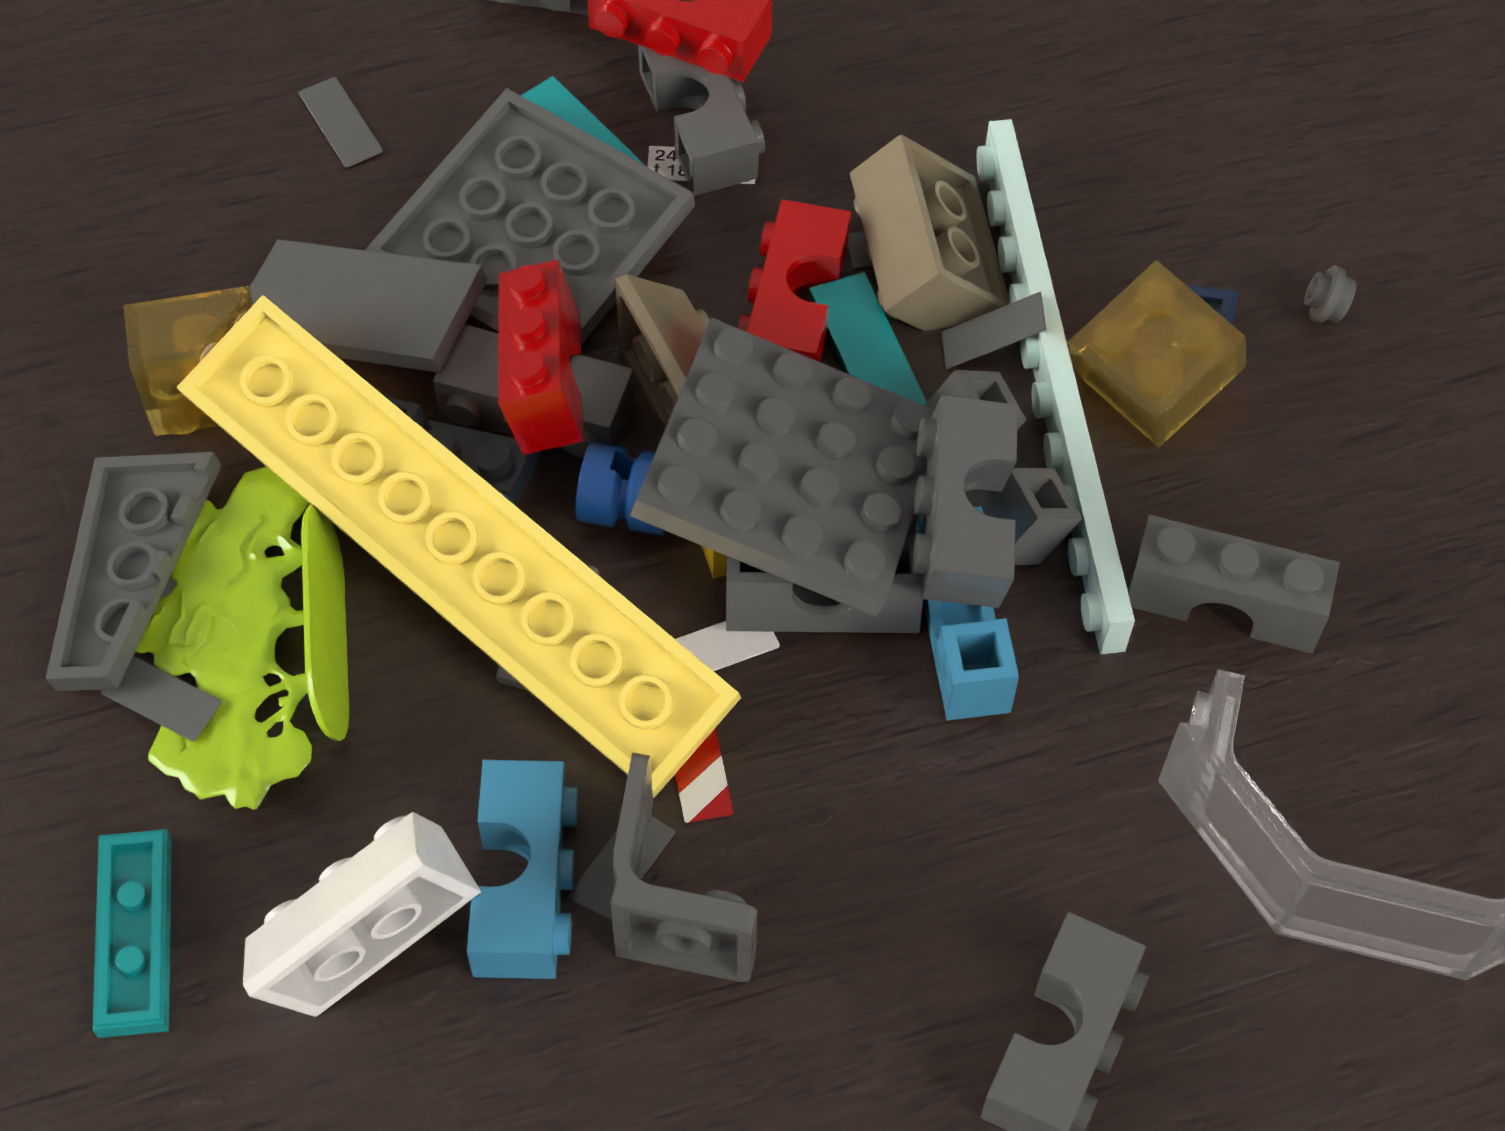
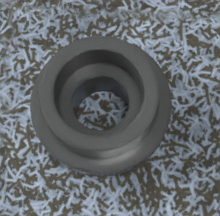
[1304,265,1357,324]

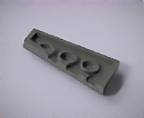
[46,452,222,691]

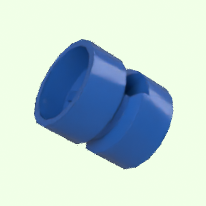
[575,441,667,537]

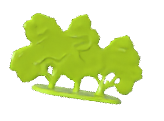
[136,467,349,810]

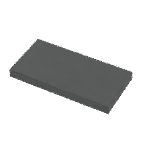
[226,239,488,373]

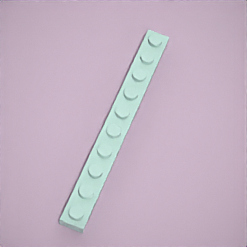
[977,119,1135,654]

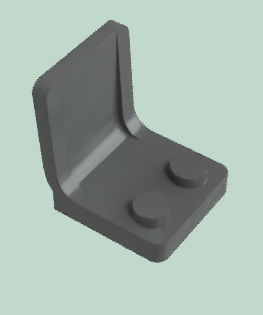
[611,752,758,982]

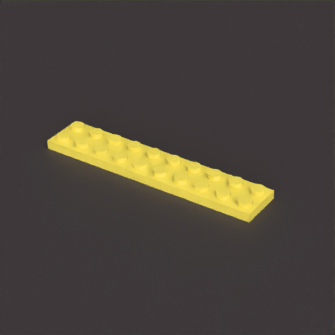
[176,295,741,798]

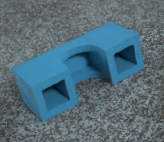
[915,506,1019,720]
[467,760,579,979]

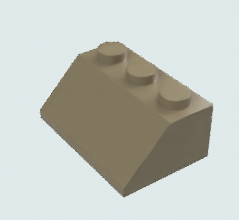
[849,134,1009,331]
[615,274,710,431]

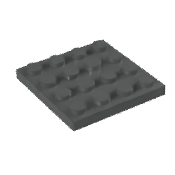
[365,88,695,360]
[630,317,934,617]

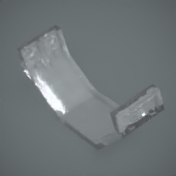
[1158,669,1505,981]

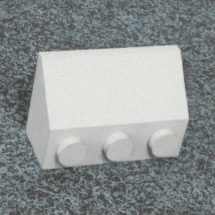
[243,812,481,1017]

